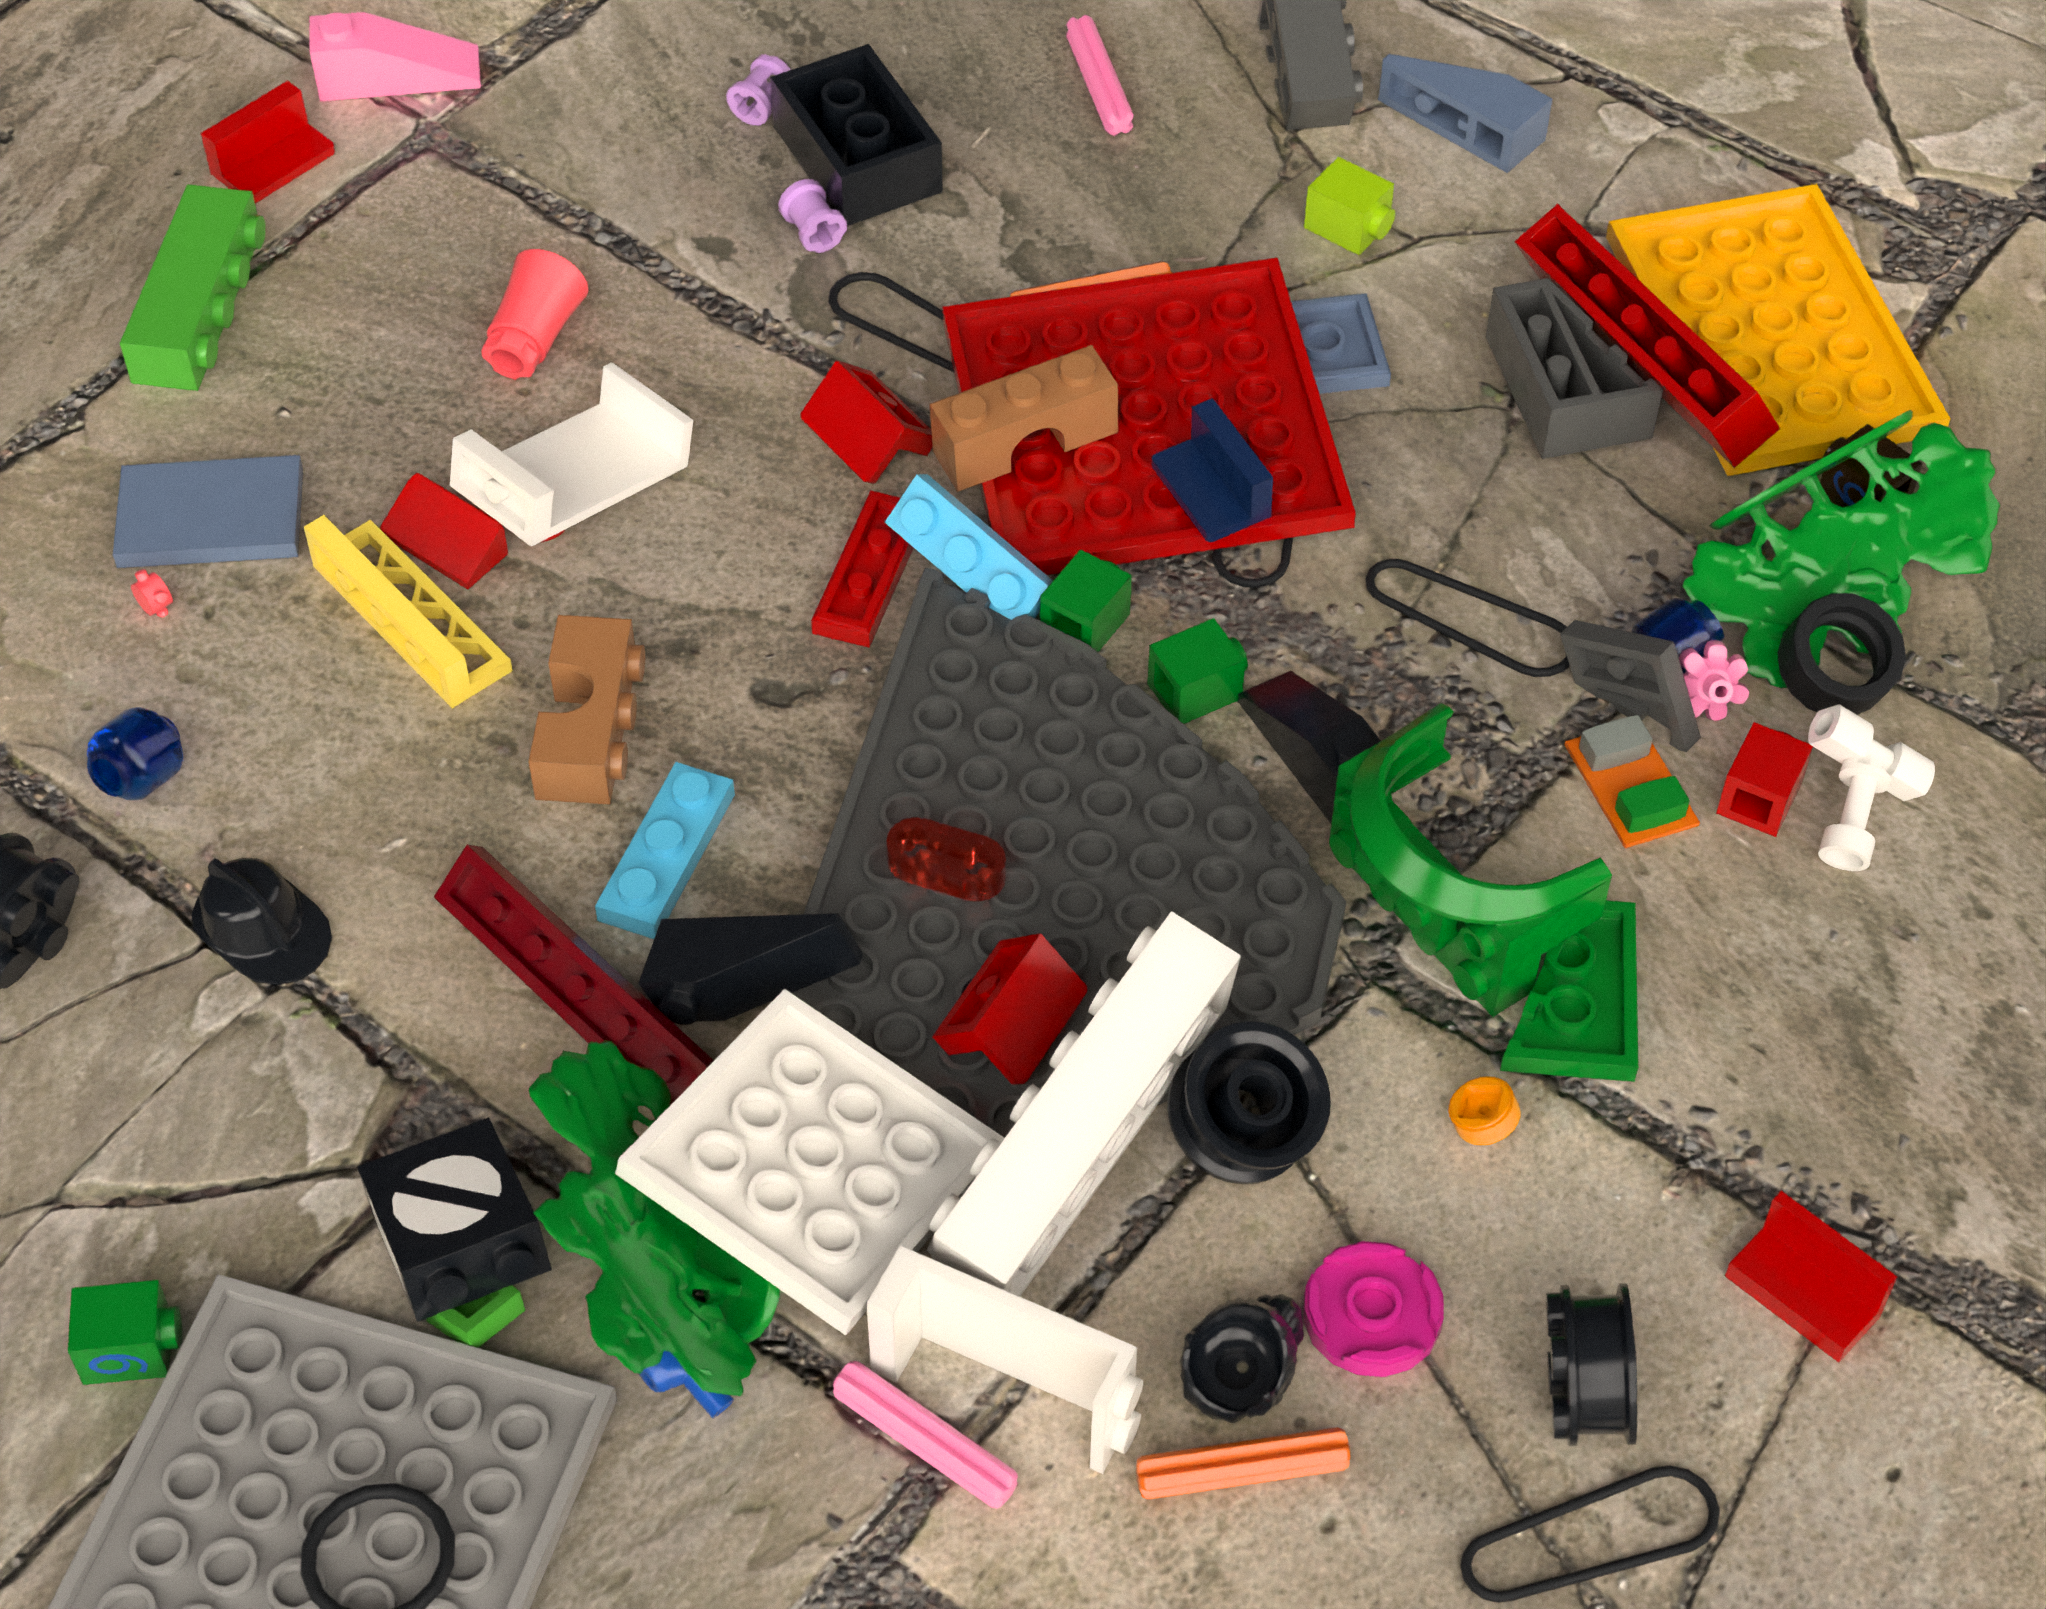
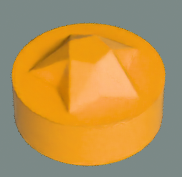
[1448,1076,1521,1145]

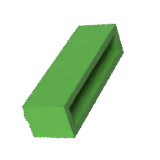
[120,184,266,391]

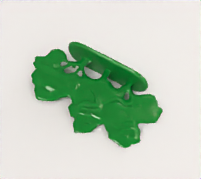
[1682,410,2000,688]
[528,1040,780,1396]

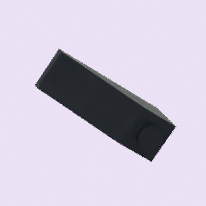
[1238,671,1381,824]
[639,913,863,1025]

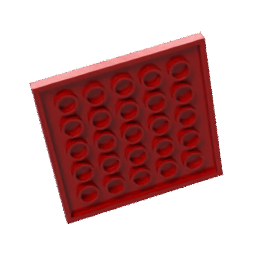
[942,257,1356,575]

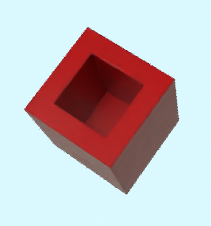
[1716,722,1813,837]

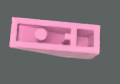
[309,12,481,102]

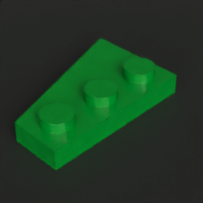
[1500,900,1639,1082]

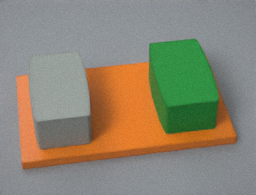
[1564,715,1700,848]

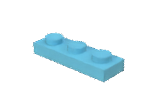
[885,474,1053,620]
[595,762,735,939]

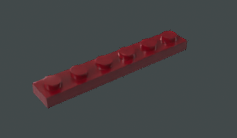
[434,845,714,1105]

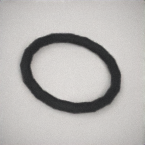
[300,1483,455,1609]

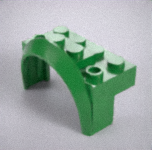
[1329,703,1612,1017]

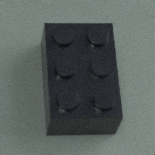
[770,44,943,226]

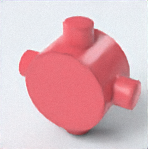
[131,569,173,617]

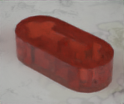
[886,817,1006,902]

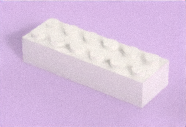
[927,911,1241,1297]

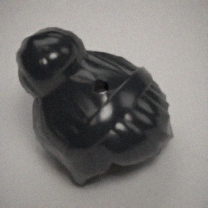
[1179,1294,1304,1424]

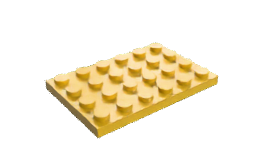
[1606,184,1951,476]

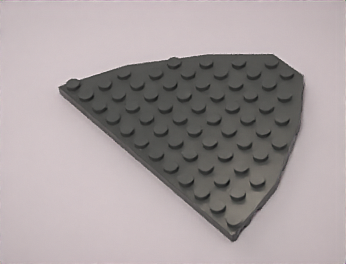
[792,568,1346,1138]

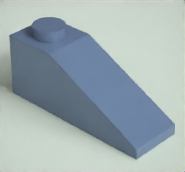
[1378,54,1552,173]

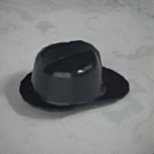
[191,858,332,985]

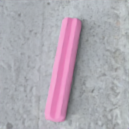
[1066,15,1134,136]
[833,1361,1018,1508]

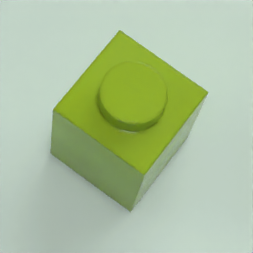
[1304,156,1395,256]

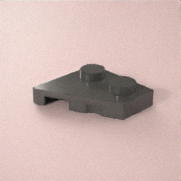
[1560,620,1701,752]

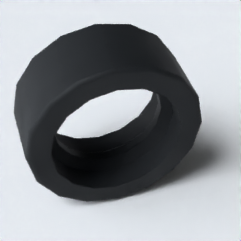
[1777,593,1906,715]

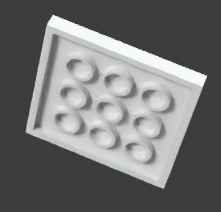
[615,989,1005,1336]

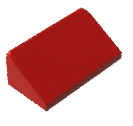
[379,472,509,590]

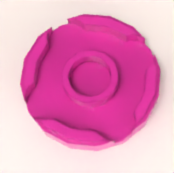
[1303,1241,1444,1377]

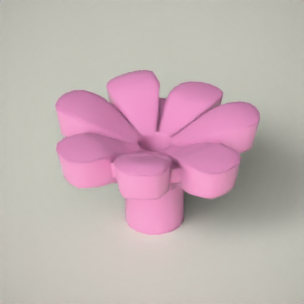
[1679,640,1749,721]

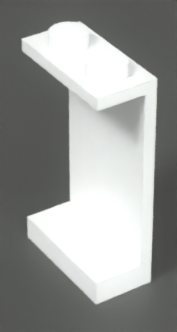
[450,362,693,547]
[866,1246,1144,1474]

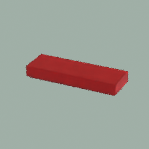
[811,490,914,648]

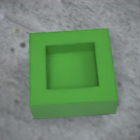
[426,1285,525,1348]

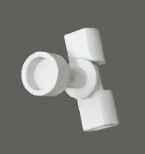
[1808,704,1935,871]

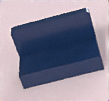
[1152,398,1273,542]

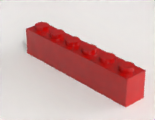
[1514,204,1780,468]

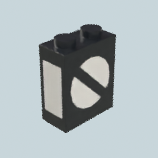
[357,1117,552,1322]

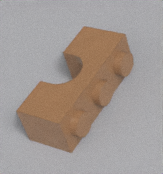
[929,345,1118,492]
[528,615,645,805]

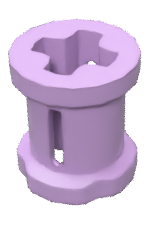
[726,54,791,126]
[778,179,847,253]

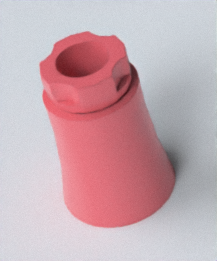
[481,249,588,380]

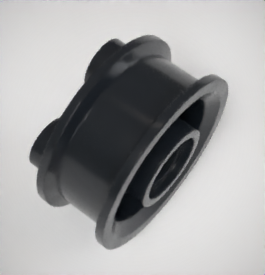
[0,833,79,989]
[1167,1021,1331,1185]
[1546,1283,1637,1446]

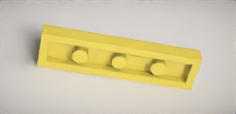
[304,515,513,708]

